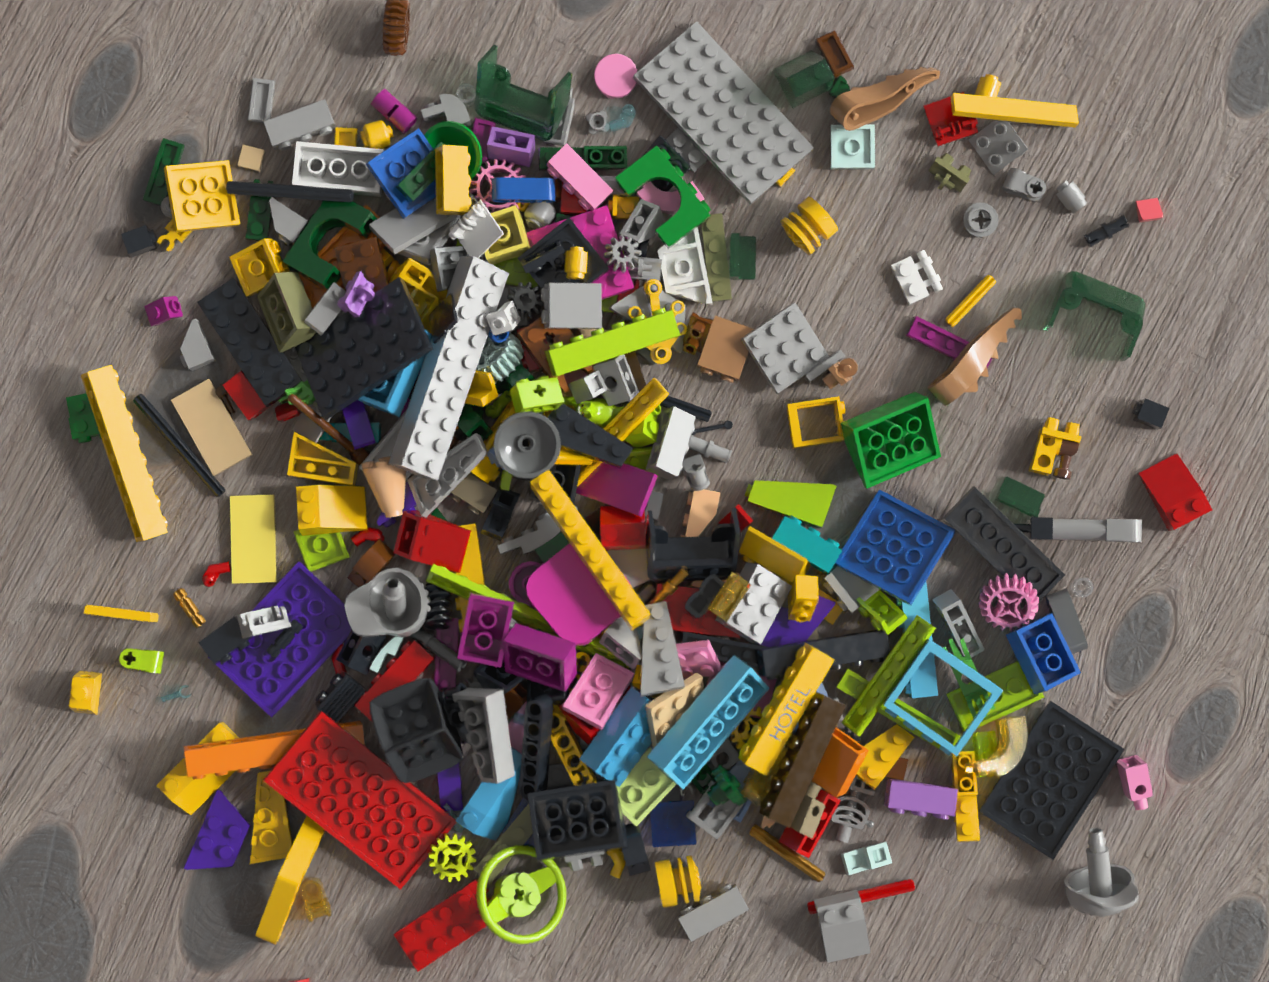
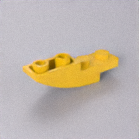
[952,751,980,842]

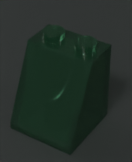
[773,50,835,108]

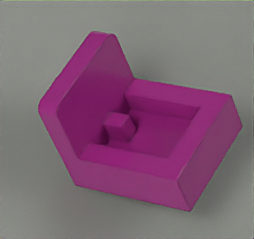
[144,296,183,327]

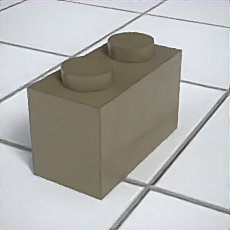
[449,473,498,515]

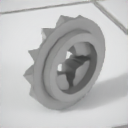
[963,203,998,238]

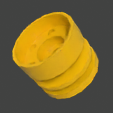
[780,196,838,255]
[655,855,701,908]

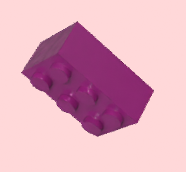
[503,623,577,691]

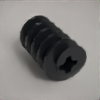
[424,583,452,630]

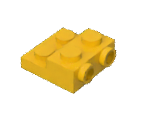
[229,238,290,297]

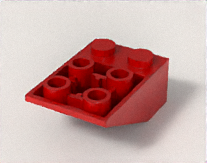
[393,510,471,573]

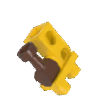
[1028,417,1081,480]

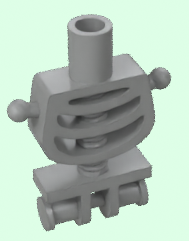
[831,776,875,843]

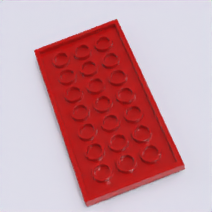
[263,711,457,890]

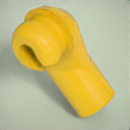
[607,849,626,879]

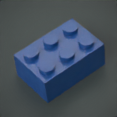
[1006,613,1081,694]

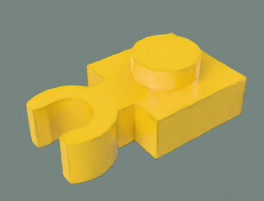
[157,219,192,252]

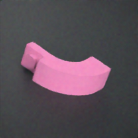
[636,181,704,214]

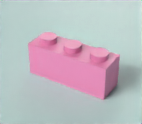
[546,144,613,212]

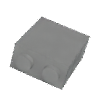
[541,283,602,329]

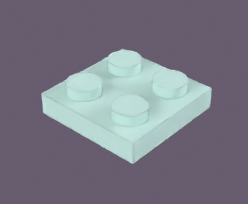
[830,125,875,169]

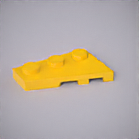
[856,724,915,790]

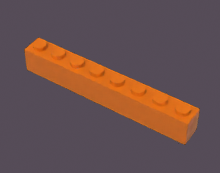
[183,720,365,779]

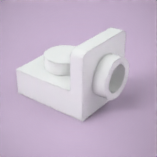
[486,301,521,335]

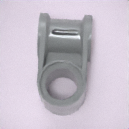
[1002,168,1046,201]
[682,453,710,491]

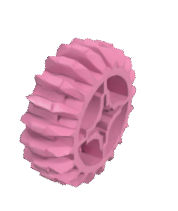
[469,159,526,213]
[979,573,1039,632]

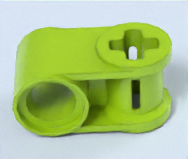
[119,649,164,674]

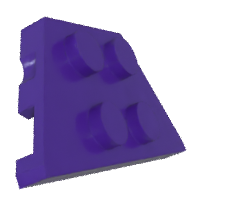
[184,789,251,870]

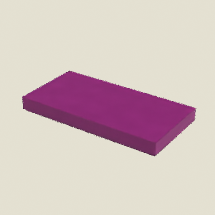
[576,462,658,517]

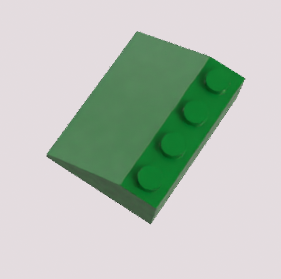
[840,392,941,489]

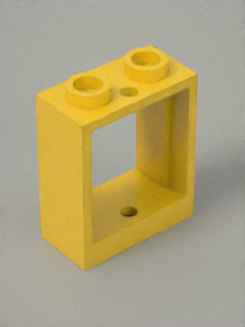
[786,396,846,449]

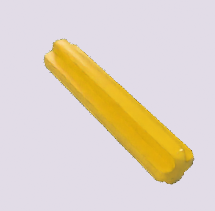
[945,275,996,327]

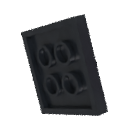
[518,218,610,289]

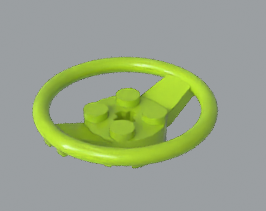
[477,845,566,944]

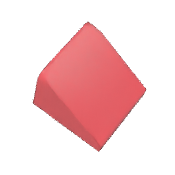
[1136,198,1163,223]

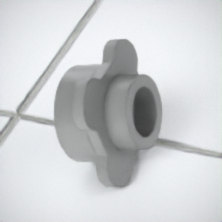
[586,111,610,134]

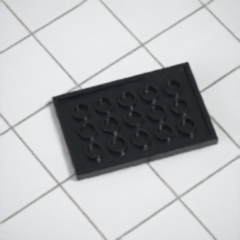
[295,277,433,420]
[978,700,1125,860]

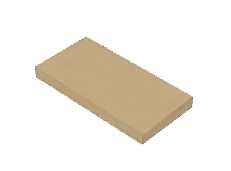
[171,379,253,476]

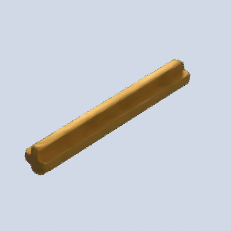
[749,824,825,882]

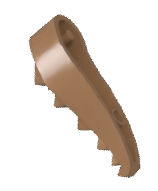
[830,67,940,131]
[927,307,1022,406]

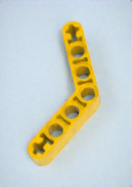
[551,652,597,786]
[255,816,326,945]

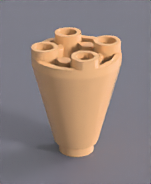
[361,456,406,518]

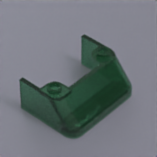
[475,45,572,141]
[1043,271,1146,361]

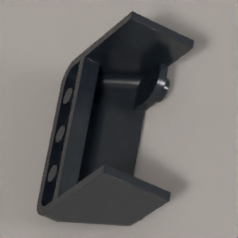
[646,508,740,582]

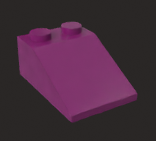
[457,593,514,667]

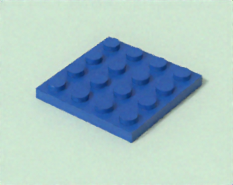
[835,489,956,606]

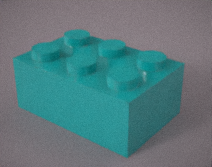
[771,515,842,574]

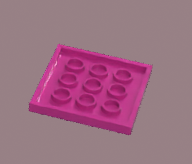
[526,205,635,300]

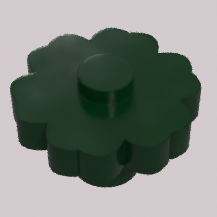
[707,765,747,807]

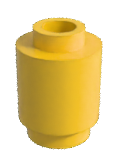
[975,74,1001,97]
[565,247,588,280]

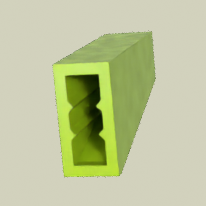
[744,480,836,528]

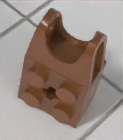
[516,317,593,394]

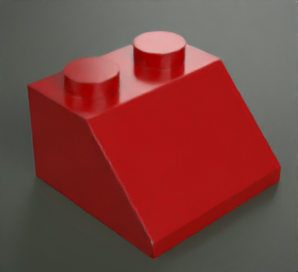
[600,506,646,551]

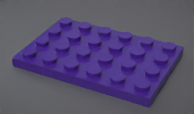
[208,561,351,718]

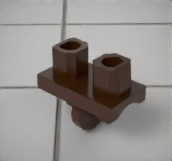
[683,312,713,355]

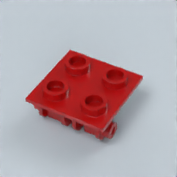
[923,92,978,147]

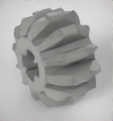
[604,235,641,273]

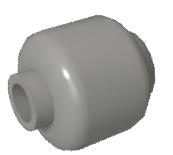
[524,201,556,230]

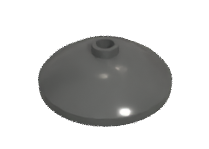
[494,411,561,478]

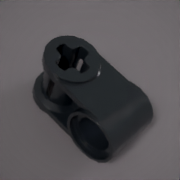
[439,683,467,728]

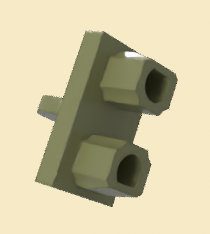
[928,153,971,193]

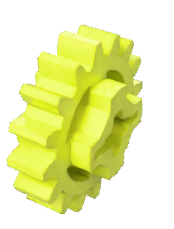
[428,833,476,882]

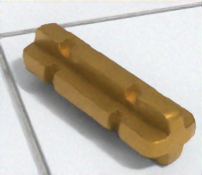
[173,588,206,628]

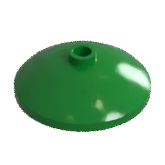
[424,121,482,180]

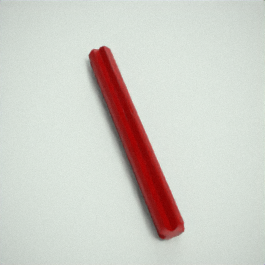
[807,879,915,914]

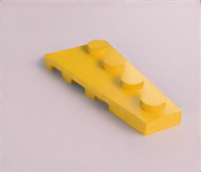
[250,770,293,864]

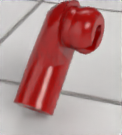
[351,527,385,547]
[202,561,231,587]
[332,644,347,674]

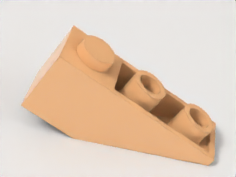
[680,489,720,537]

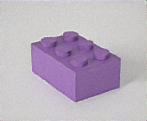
[884,779,958,819]

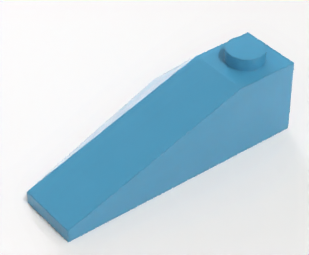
[456,747,522,841]

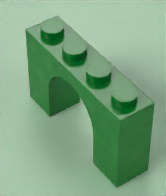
[615,146,711,249]

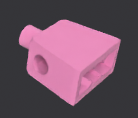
[1116,755,1153,810]

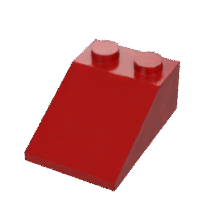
[1138,453,1213,531]

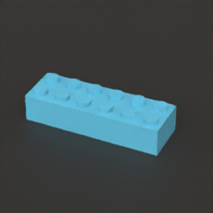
[647,655,769,790]

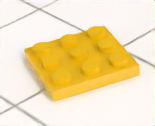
[164,160,240,232]

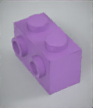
[487,126,535,167]

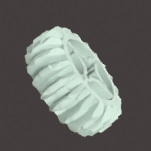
[476,333,524,384]

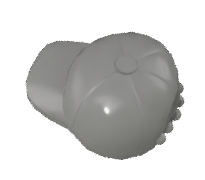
[345,568,431,638]
[1064,828,1139,917]

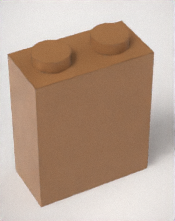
[697,315,754,383]

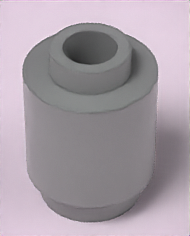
[1056,180,1087,214]

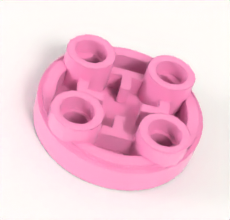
[594,54,637,99]

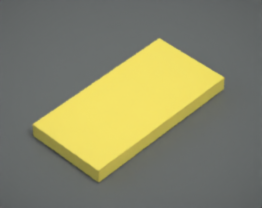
[230,495,277,584]

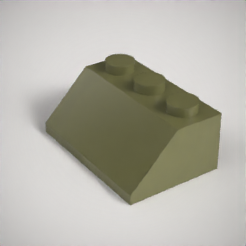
[257,271,316,352]

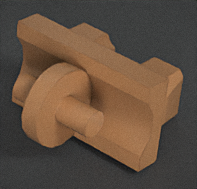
[822,358,858,390]

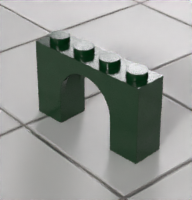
[283,200,377,290]
[457,364,536,441]

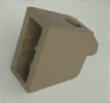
[790,782,825,838]

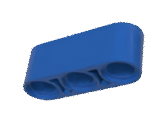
[492,177,555,203]

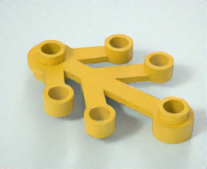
[627,279,687,364]

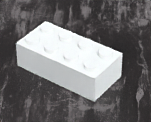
[292,141,384,197]

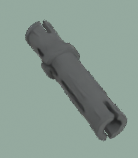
[410,628,467,672]

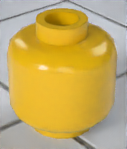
[360,120,394,149]

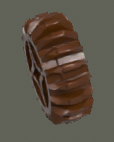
[382,0,410,56]

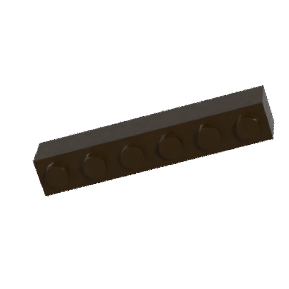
[759,692,846,828]

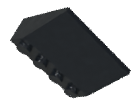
[528,780,628,861]

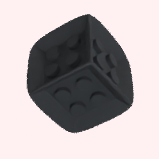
[369,678,463,783]

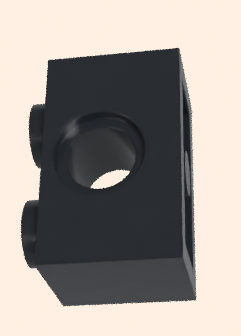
[336,629,386,675]

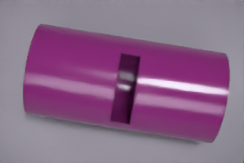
[371,89,418,134]

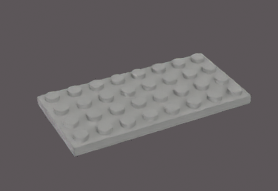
[633,21,814,205]

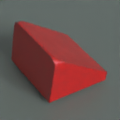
[275,402,301,422]

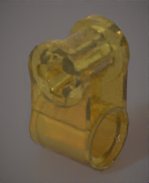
[301,877,332,922]

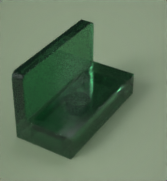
[729,233,756,280]
[995,477,1045,517]

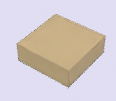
[238,145,265,172]

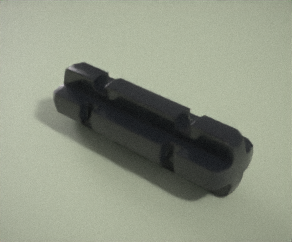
[267,619,303,658]

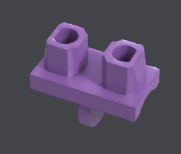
[337,272,374,317]

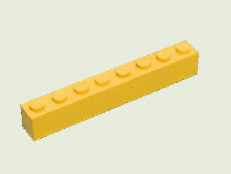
[81,365,168,542]
[530,470,650,631]

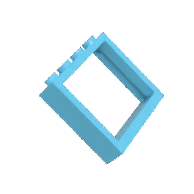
[883,639,1003,756]

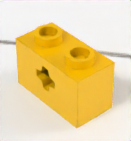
[788,575,819,622]

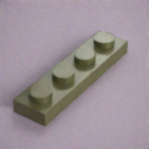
[701,213,732,302]
[474,804,533,883]

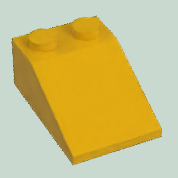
[296,485,368,536]

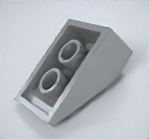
[814,890,871,963]

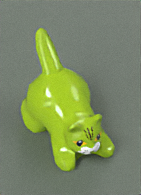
[572,398,624,429]

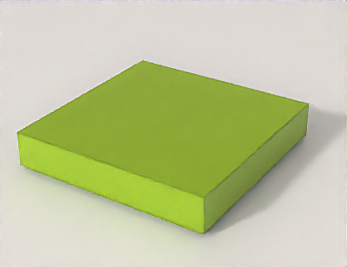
[293,530,350,572]

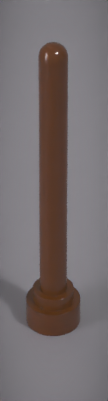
[288,394,370,465]

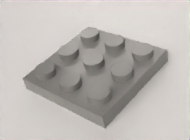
[741,302,829,394]

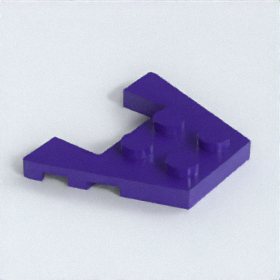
[760,596,836,647]

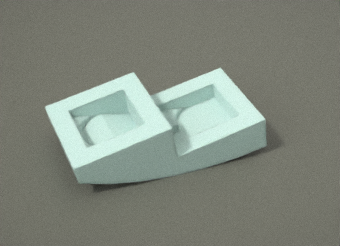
[370,637,405,673]
[841,842,892,875]

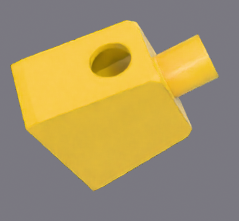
[69,671,102,715]

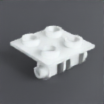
[448,200,504,258]

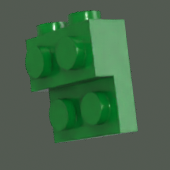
[66,393,102,443]

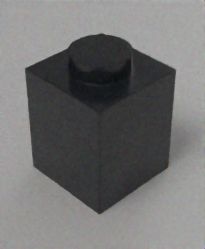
[121,225,158,258]
[1132,398,1170,430]

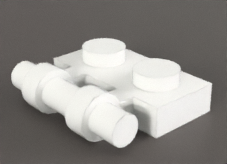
[890,250,943,305]

